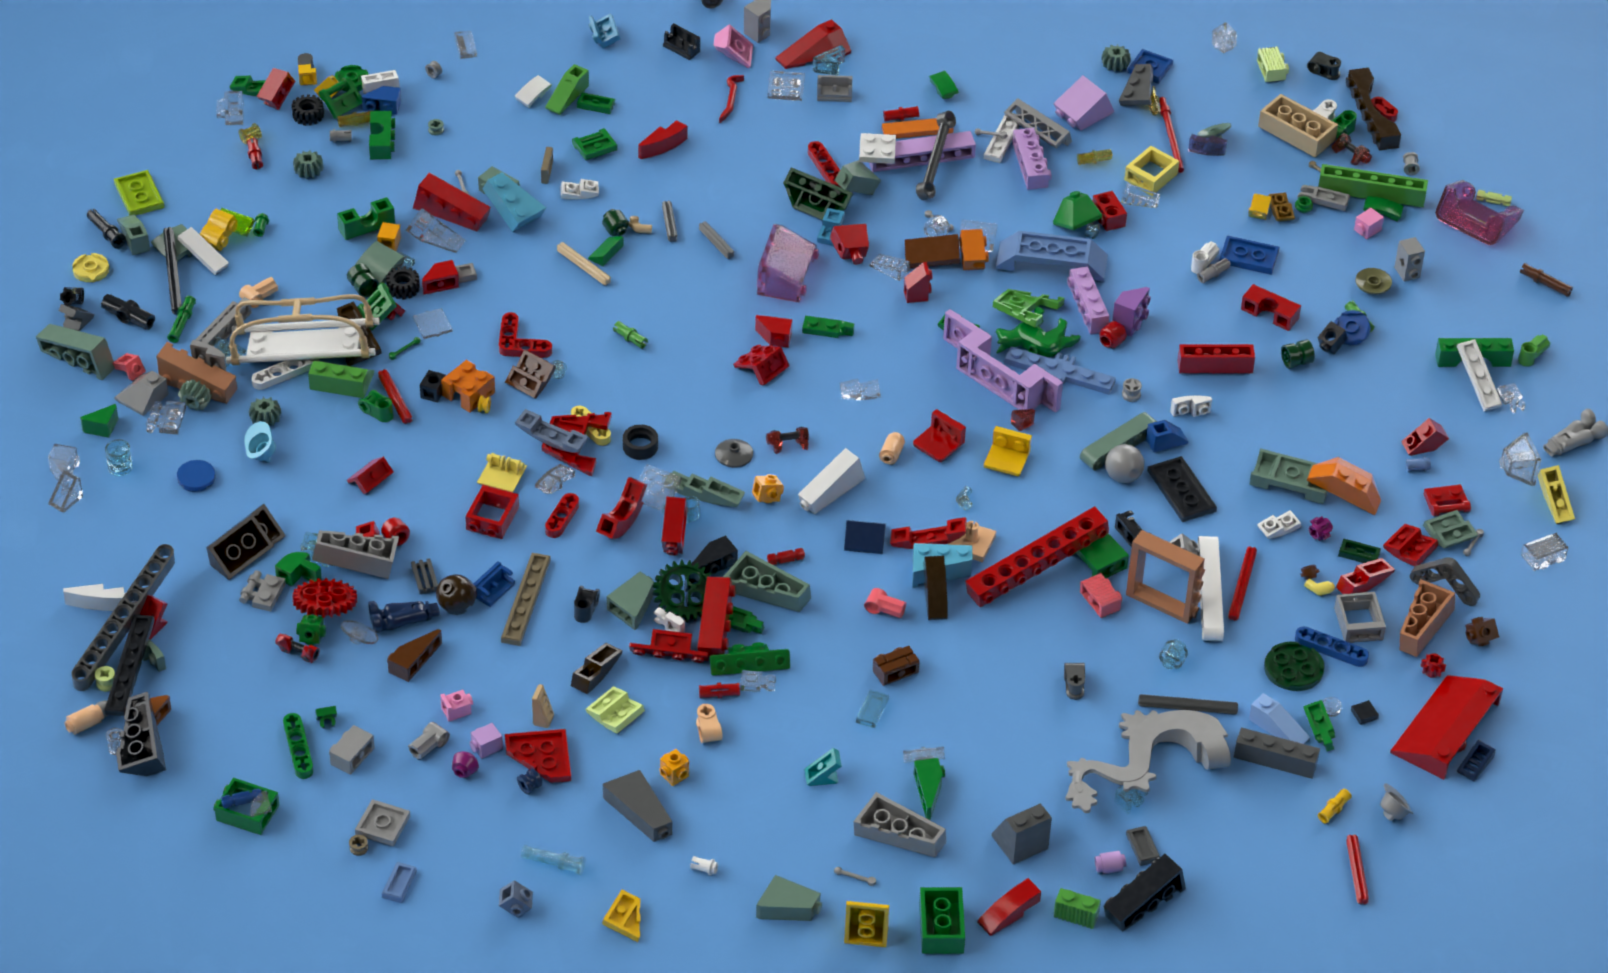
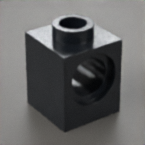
[1317,321,1348,354]
[420,370,446,403]

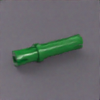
[167,296,196,343]

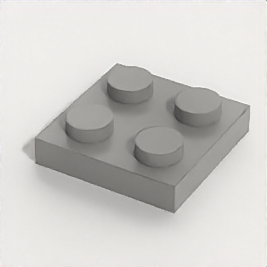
[355,799,410,846]

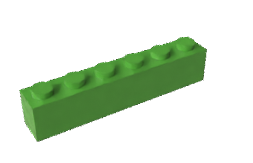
[1318,164,1428,207]

